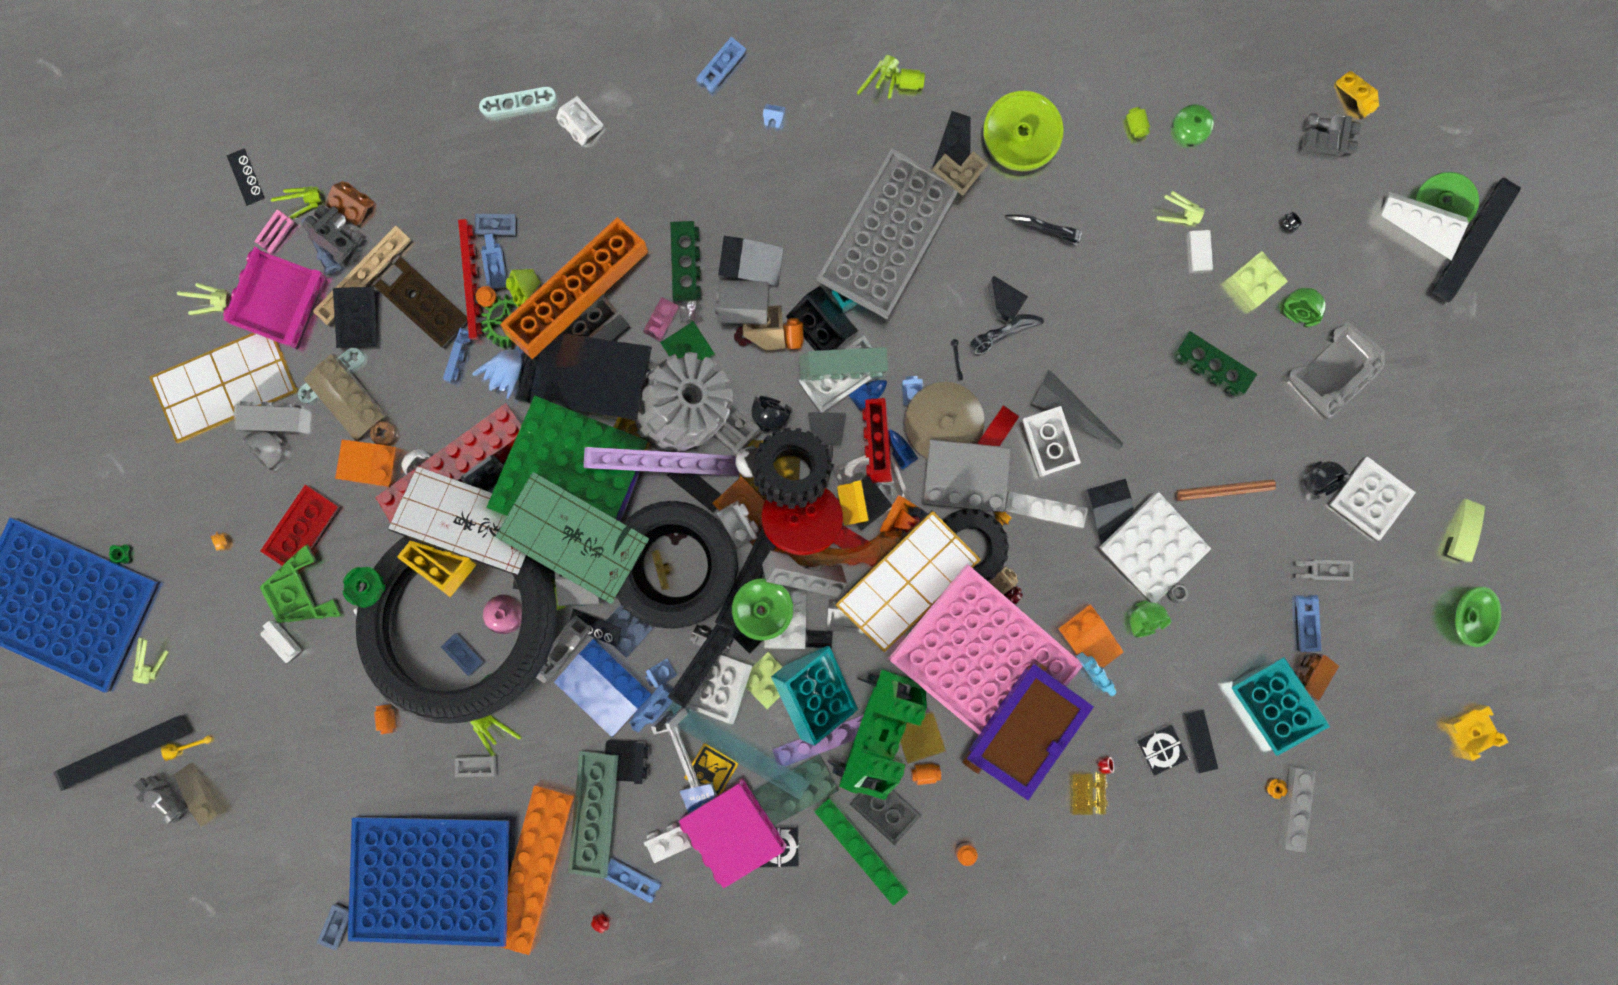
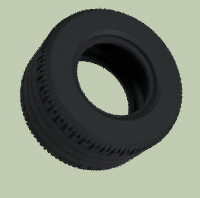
[613,501,738,629]

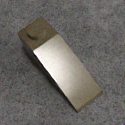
[174,763,225,827]

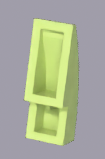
[1447,499,1485,562]

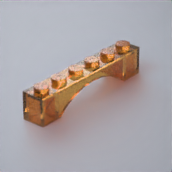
[779,531,903,567]

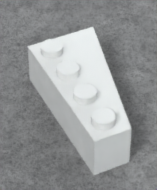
[1381,192,1468,260]

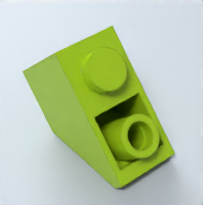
[506,269,540,307]

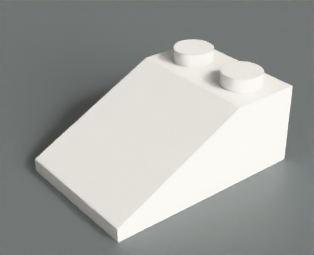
[1022,406,1081,477]

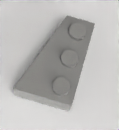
[233,401,299,432]

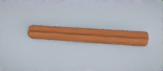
[1176,479,1276,501]

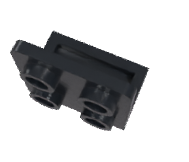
[461,455,505,491]
[605,740,649,784]

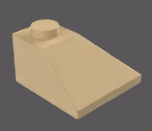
[743,305,785,350]

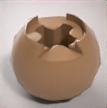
[370,421,395,445]

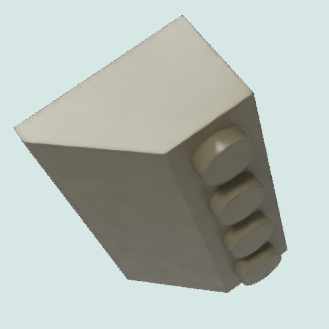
[304,354,387,441]

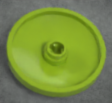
[983,91,1064,171]

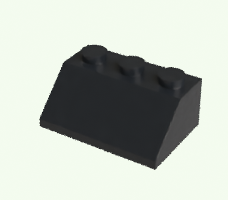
[786,286,858,351]

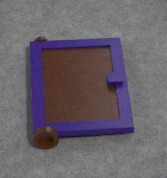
[962,662,1094,801]

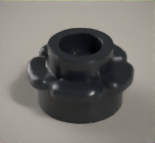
[1283,212,1302,231]

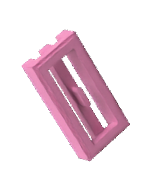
[254,210,295,254]

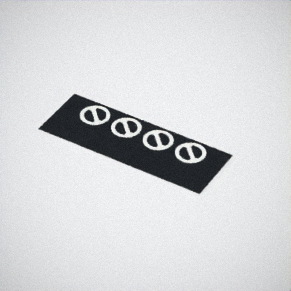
[226,148,265,206]
[570,609,622,647]

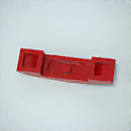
[977,405,1020,446]

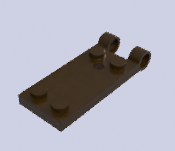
[371,254,467,348]

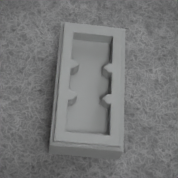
[455,755,496,777]

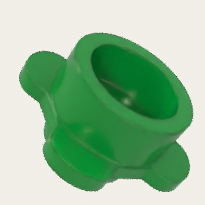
[109,544,130,564]

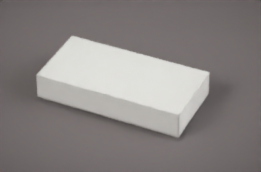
[1189,230,1213,272]

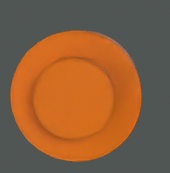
[476,286,498,308]
[783,318,804,349]
[374,704,397,734]
[911,763,941,785]
[956,843,978,866]

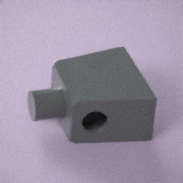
[808,412,846,458]

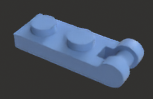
[696,37,747,93]
[1295,595,1322,652]
[604,858,661,903]

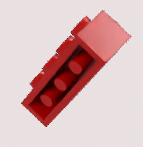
[862,398,892,483]

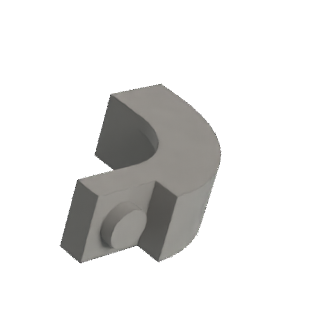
[536,615,591,683]

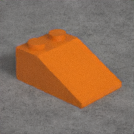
[335,439,401,487]
[1055,604,1124,668]

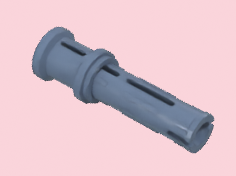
[301,216,342,275]

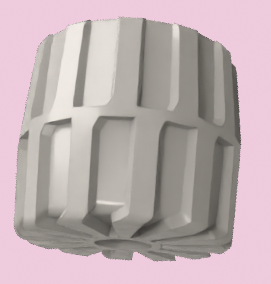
[632,352,733,453]

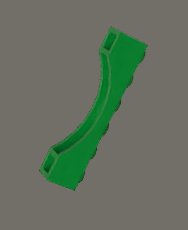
[814,796,909,906]

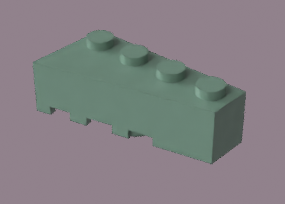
[799,347,888,381]

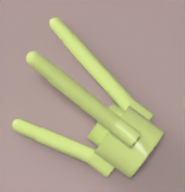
[1157,191,1205,226]
[177,283,230,315]
[132,637,168,684]

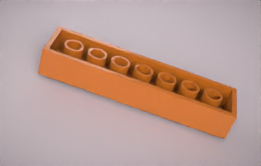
[500,217,648,359]
[501,783,575,955]

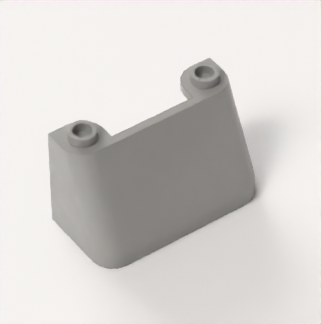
[1290,321,1385,418]

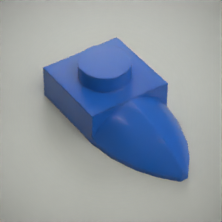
[848,380,887,411]
[889,429,919,470]

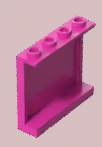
[223,246,326,349]
[679,778,787,889]

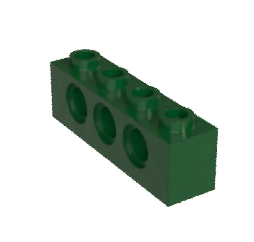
[670,221,701,304]
[1173,331,1257,396]

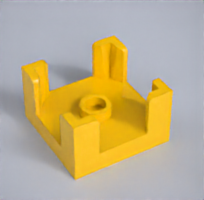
[1445,704,1508,761]

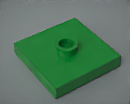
[660,321,715,361]

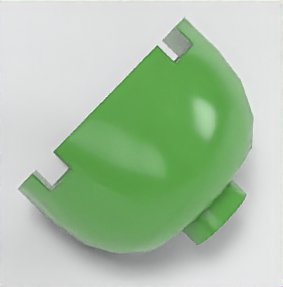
[1173,104,1214,145]
[1284,288,1326,326]
[1129,601,1172,638]

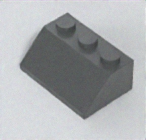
[561,295,629,341]

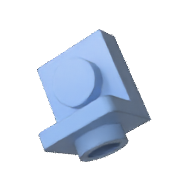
[902,376,923,406]
[645,658,678,688]

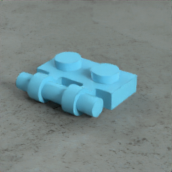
[1076,652,1117,696]

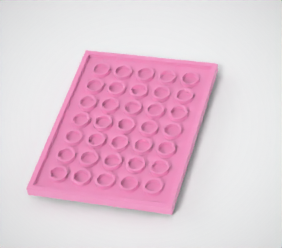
[888,564,1083,734]

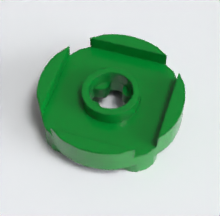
[342,567,385,608]

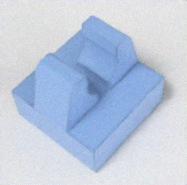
[763,104,786,127]

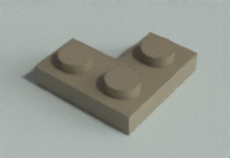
[932,151,988,196]

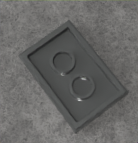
[850,782,922,846]

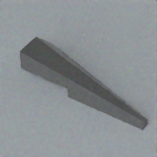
[1032,370,1123,449]

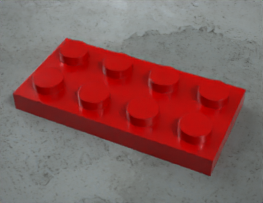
[260,485,340,570]

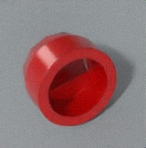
[1098,757,1114,774]

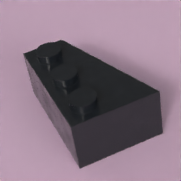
[932,111,971,169]

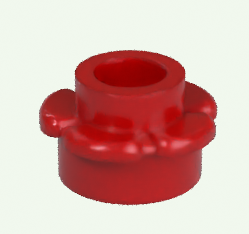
[591,914,609,933]

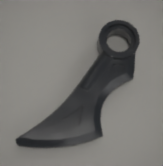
[1005,214,1082,243]
[970,314,1044,354]

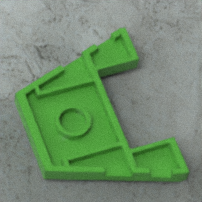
[260,544,342,623]

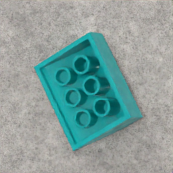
[771,646,858,746]
[1231,657,1330,756]

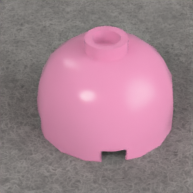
[483,594,522,634]

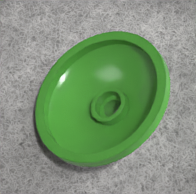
[1416,172,1479,223]
[732,579,793,640]
[1455,586,1501,647]

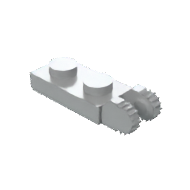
[1296,560,1354,581]

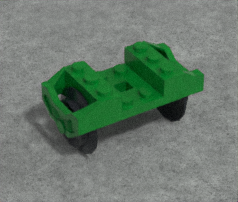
[827,669,927,800]

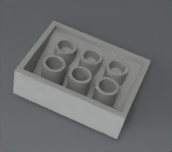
[923,439,1011,512]

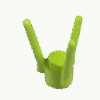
[857,55,899,99]
[271,186,322,219]
[470,715,521,756]

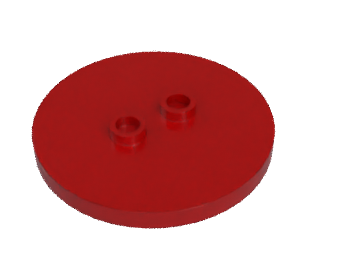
[762,488,843,555]

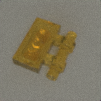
[1072,773,1108,815]

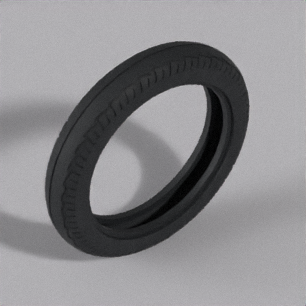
[356,536,557,724]

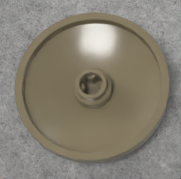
[904,382,984,458]

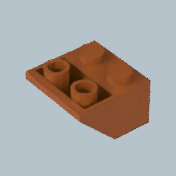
[1297,653,1339,701]

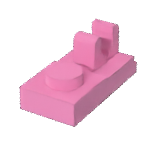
[643,297,680,342]

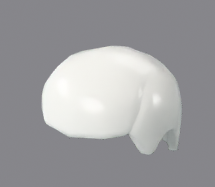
[736,446,757,478]
[401,449,431,475]

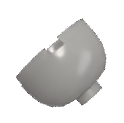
[242,430,282,470]

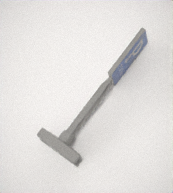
[651,707,717,814]

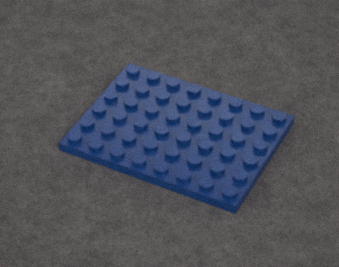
[0,518,158,693]
[348,817,509,947]

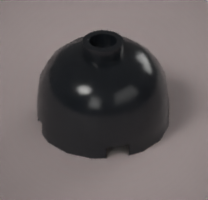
[751,396,792,432]
[1307,461,1350,499]

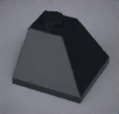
[988,275,1028,323]

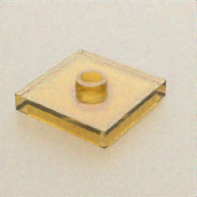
[651,549,673,590]
[900,712,946,764]

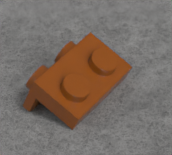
[324,181,375,226]

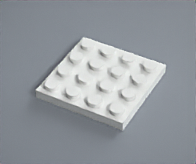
[1099,491,1211,603]

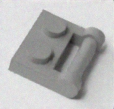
[712,405,761,456]

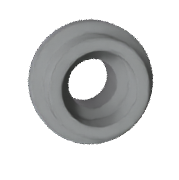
[1168,583,1189,603]

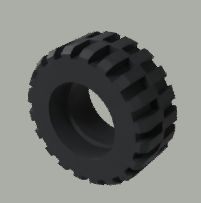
[753,427,832,509]
[942,509,1009,581]

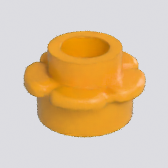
[994,511,1012,526]
[210,532,227,551]
[1268,779,1288,799]

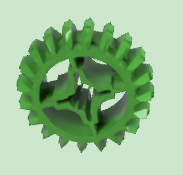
[481,294,518,348]

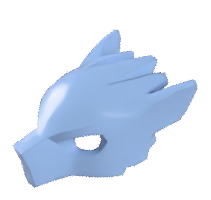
[472,346,525,399]

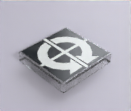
[1135,723,1190,777]
[759,826,800,868]

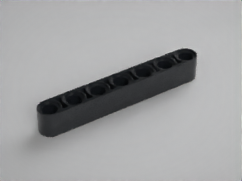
[1431,177,1521,303]
[53,715,189,791]

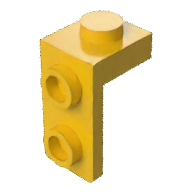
[1336,71,1379,118]

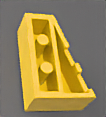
[397,541,476,598]

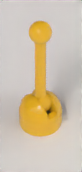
[161,736,212,761]

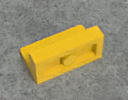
[837,480,869,525]

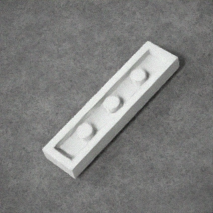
[1005,492,1088,528]

